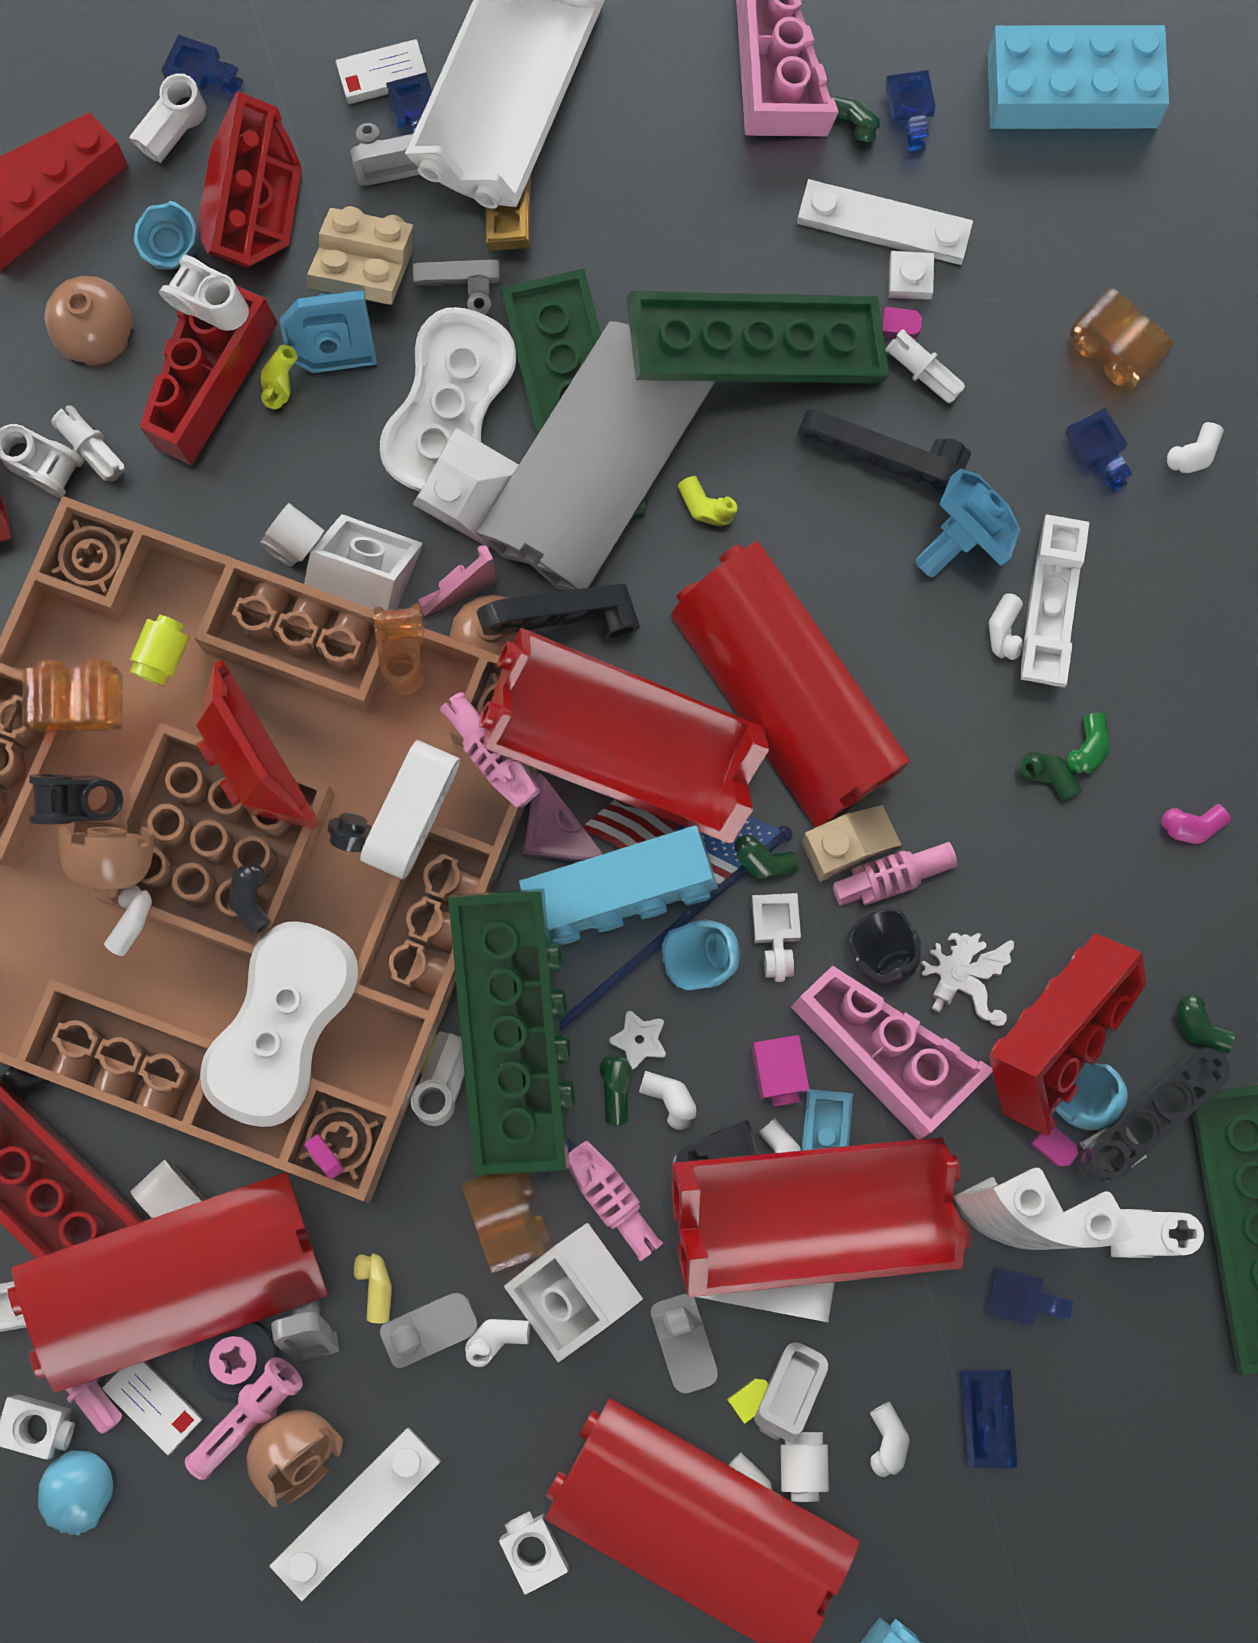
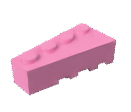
[736,0,838,137]
[791,966,993,1139]

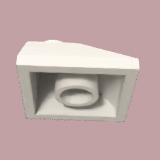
[413,428,519,548]

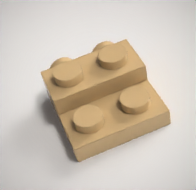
[307,206,414,305]

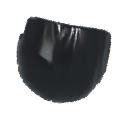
[848,907,922,986]

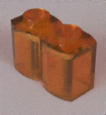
[1069,287,1174,390]
[22,659,123,732]
[461,1172,551,1273]

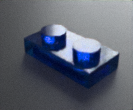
[961,1369,1018,1469]

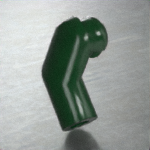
[829,94,880,142]
[1019,752,1082,802]
[734,834,799,879]
[1176,995,1235,1054]
[600,1055,632,1126]

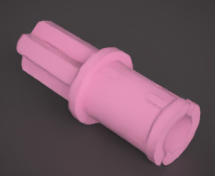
[65,1377,122,1434]

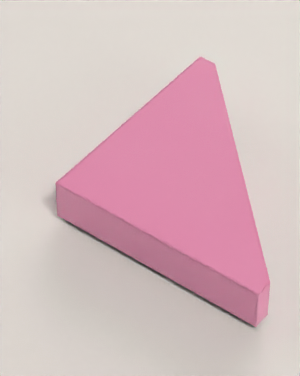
[418,545,498,618]
[523,773,603,862]

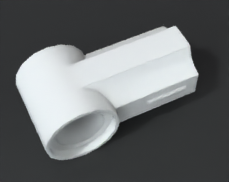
[129,74,206,163]
[411,1031,465,1126]

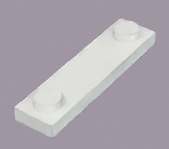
[797,179,973,265]
[270,1427,441,1601]

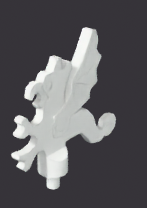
[921,933,1014,1027]

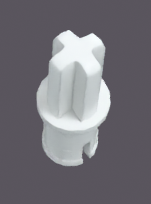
[885,329,965,403]
[51,405,125,482]

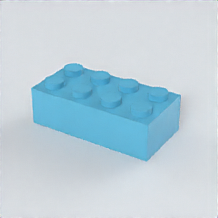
[987,25,1169,129]
[519,825,718,945]

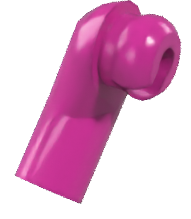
[1162,804,1231,844]

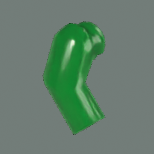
[1067,712,1110,774]

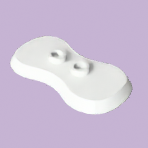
[380,307,516,492]
[200,921,358,1127]

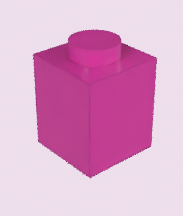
[751,1035,809,1107]

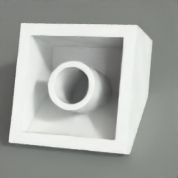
[304,514,423,616]
[504,1223,643,1363]

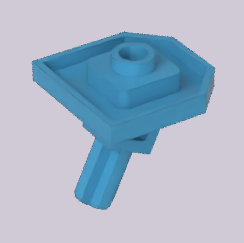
[280,290,377,373]
[915,468,1021,577]

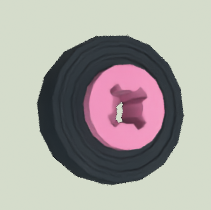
[192,1322,279,1403]

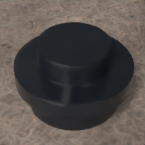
[327,813,372,852]

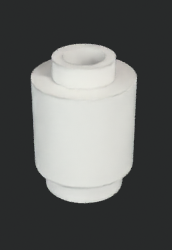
[780,1432,829,1502]

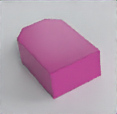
[882,307,922,339]
[1030,1127,1078,1167]
[304,1134,345,1180]

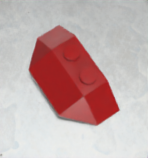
[197,91,302,268]
[196,659,321,829]

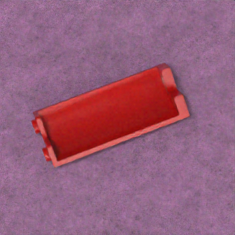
[670,540,910,828]
[479,628,769,844]
[672,1137,971,1298]
[7,1172,328,1393]
[544,1398,860,1643]

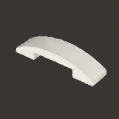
[1021,514,1089,687]

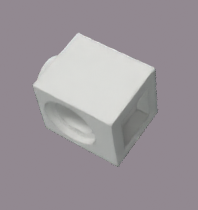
[0,1394,75,1460]
[499,1512,569,1595]

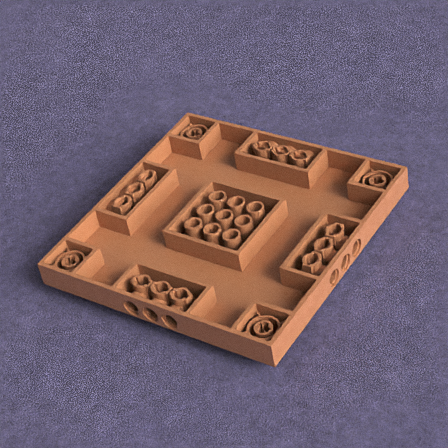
[0,496,539,1203]

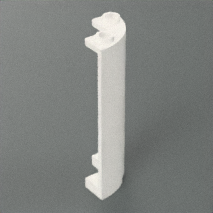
[405,0,605,209]
[952,1168,1134,1250]

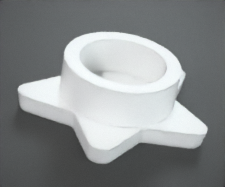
[608,1011,666,1070]

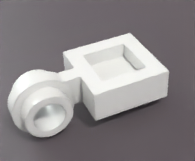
[751,893,801,982]

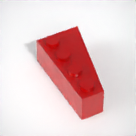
[0,112,128,271]
[139,285,278,466]
[989,933,1147,1136]

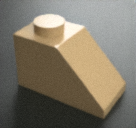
[801,805,901,882]

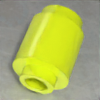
[130,614,190,687]

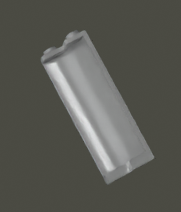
[476,321,715,591]

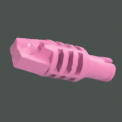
[440,692,541,808]
[833,842,958,906]
[568,1141,663,1261]

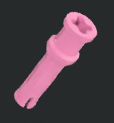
[185,1357,303,1480]

